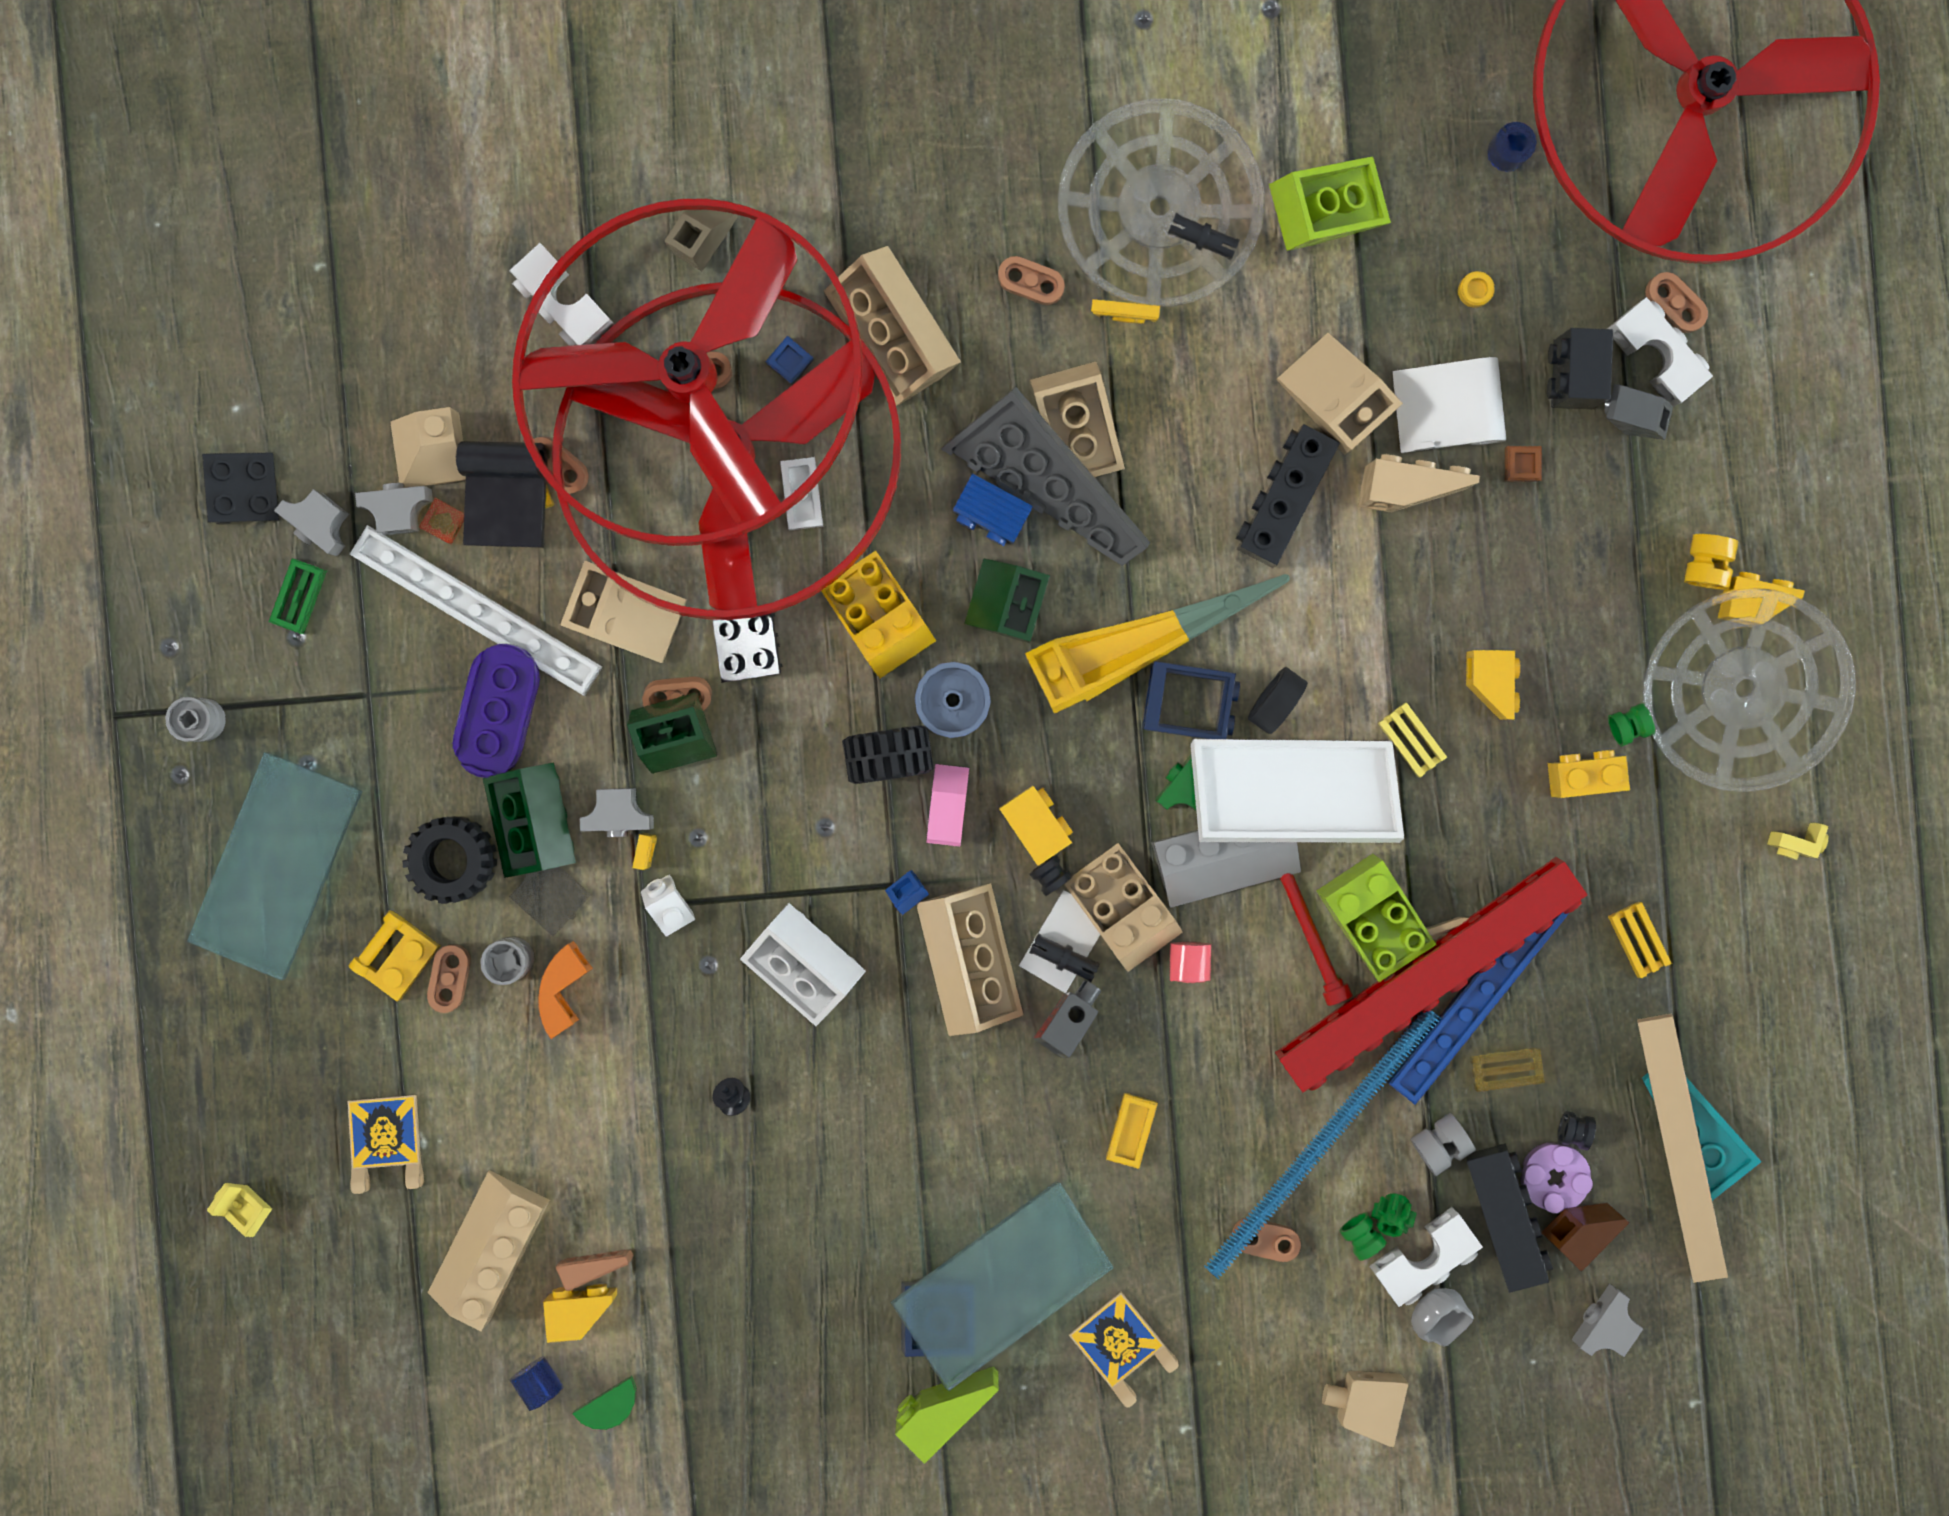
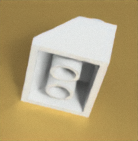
[740,903,866,1026]

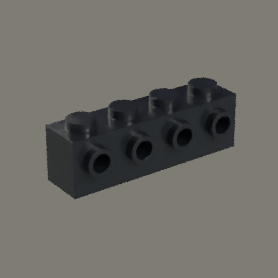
[1235,424,1340,568]
[1466,1143,1553,1293]

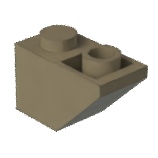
[664,196,739,272]

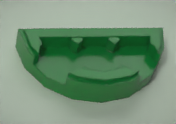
[572,1375,637,1430]

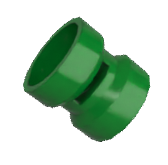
[1608,703,1655,747]
[1339,1212,1387,1261]

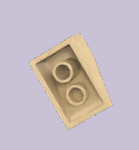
[1030,362,1125,477]

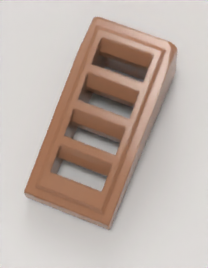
[556,1249,634,1291]

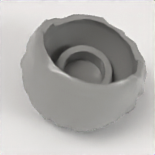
[1411,1288,1474,1347]

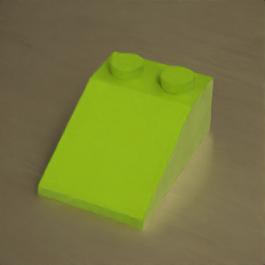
[1269,156,1391,251]
[895,1367,999,1464]

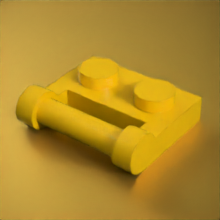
[348,910,441,1002]

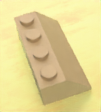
[824,246,961,406]
[916,883,1023,1036]
[428,1170,550,1331]

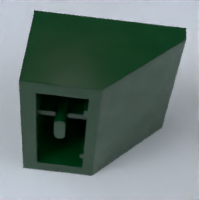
[964,558,1050,643]
[627,692,718,774]

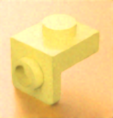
[1767,823,1829,860]
[207,1183,272,1237]

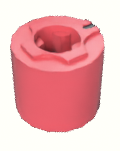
[1170,942,1211,983]

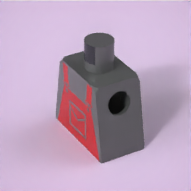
[1033,980,1101,1058]

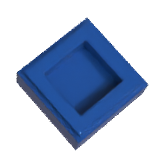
[765,336,814,385]
[885,870,929,915]

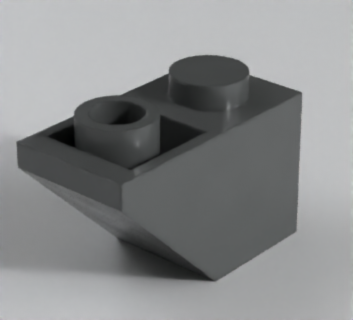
[1605,384,1673,440]

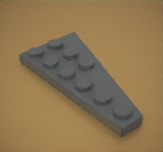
[941,387,1150,566]

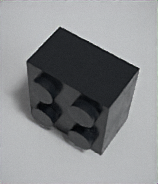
[1547,328,1613,410]

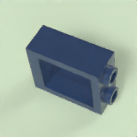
[1142,661,1240,739]

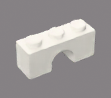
[509,243,615,346]
[1607,297,1713,407]
[1369,1207,1483,1307]

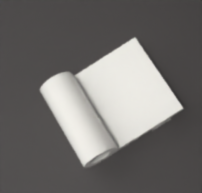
[1393,357,1506,453]

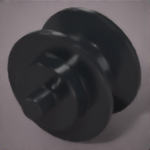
[712,1078,751,1116]

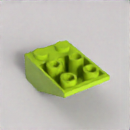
[1316,853,1436,982]

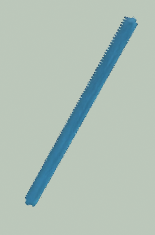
[1204,1010,1441,1279]

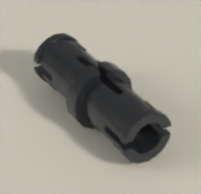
[1167,213,1240,261]
[1029,933,1100,983]

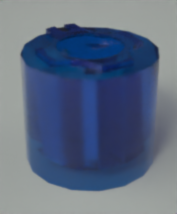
[1487,122,1537,172]
[509,1356,564,1411]

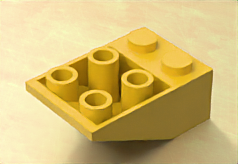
[821,550,936,679]

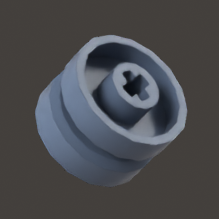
[915,662,991,738]

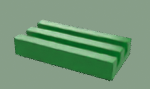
[268,558,327,634]

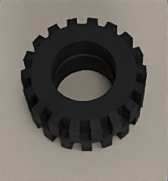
[842,725,934,784]
[402,816,497,904]

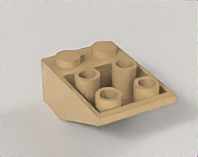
[1276,333,1403,455]
[1358,454,1480,513]
[560,561,687,663]
[1064,843,1183,972]

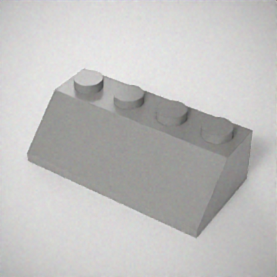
[1151,829,1301,908]

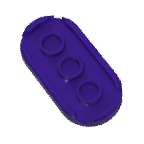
[453,643,540,778]

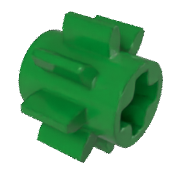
[1371,1193,1417,1237]

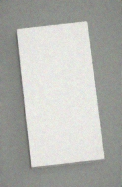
[1191,739,1404,843]

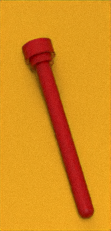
[1280,873,1353,1006]

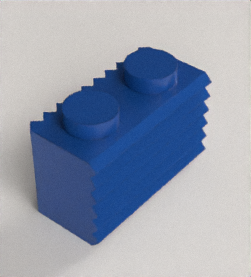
[953,473,1033,547]

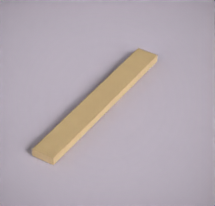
[1637,1013,1728,1283]

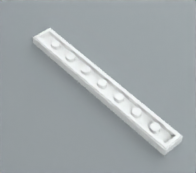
[350,525,603,696]

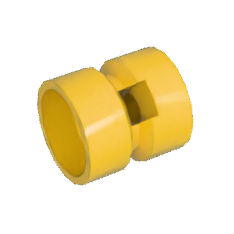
[1684,534,1739,590]

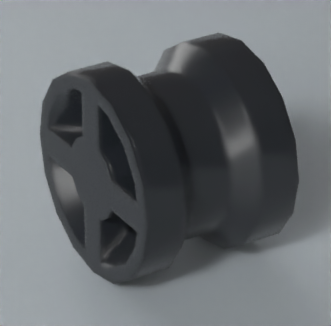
[1030,855,1073,896]
[1557,1111,1596,1151]

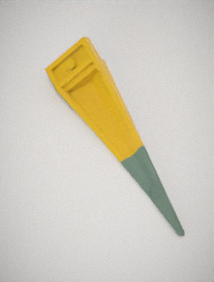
[1025,574,1290,714]

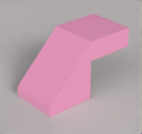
[926,764,969,847]

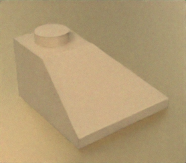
[390,407,466,488]

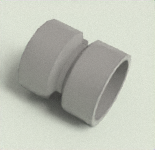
[165,697,226,742]
[480,936,535,985]
[1410,1113,1476,1177]

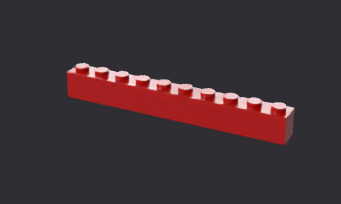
[1275,857,1588,1093]

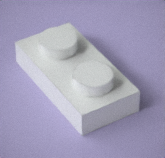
[780,457,823,530]

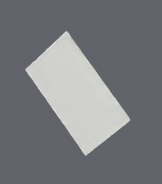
[1019,890,1100,993]

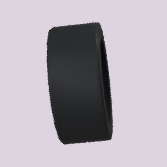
[1248,667,1308,734]

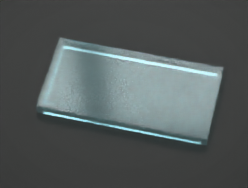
[187,752,362,980]
[891,1182,1114,1391]

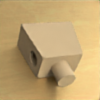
[1322,1371,1408,1447]

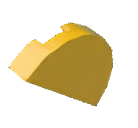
[1091,299,1160,324]

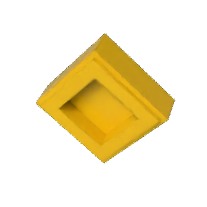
[632,833,657,870]

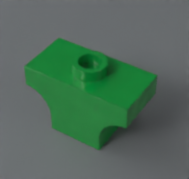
[1154,755,1197,812]

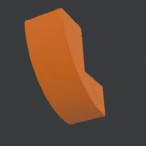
[538,941,593,1039]

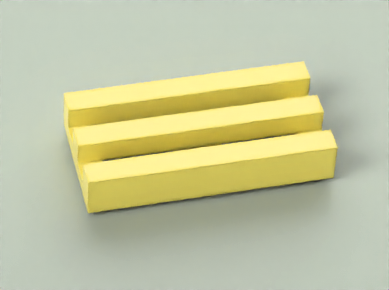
[1378,703,1447,778]

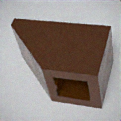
[1542,1203,1629,1272]

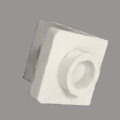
[641,875,695,937]

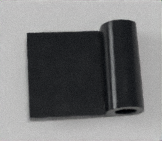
[456,441,547,548]

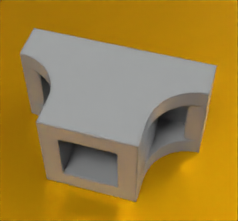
[355,483,433,535]
[274,489,349,556]
[580,788,654,837]
[1571,1283,1643,1357]

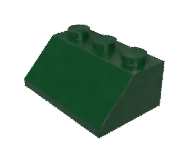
[483,762,576,878]

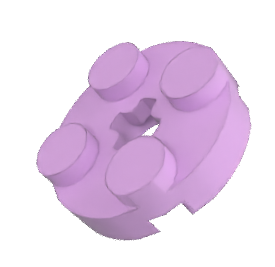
[1521,1143,1593,1213]

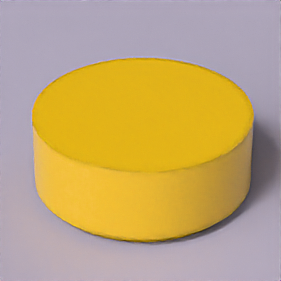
[1458,271,1495,308]

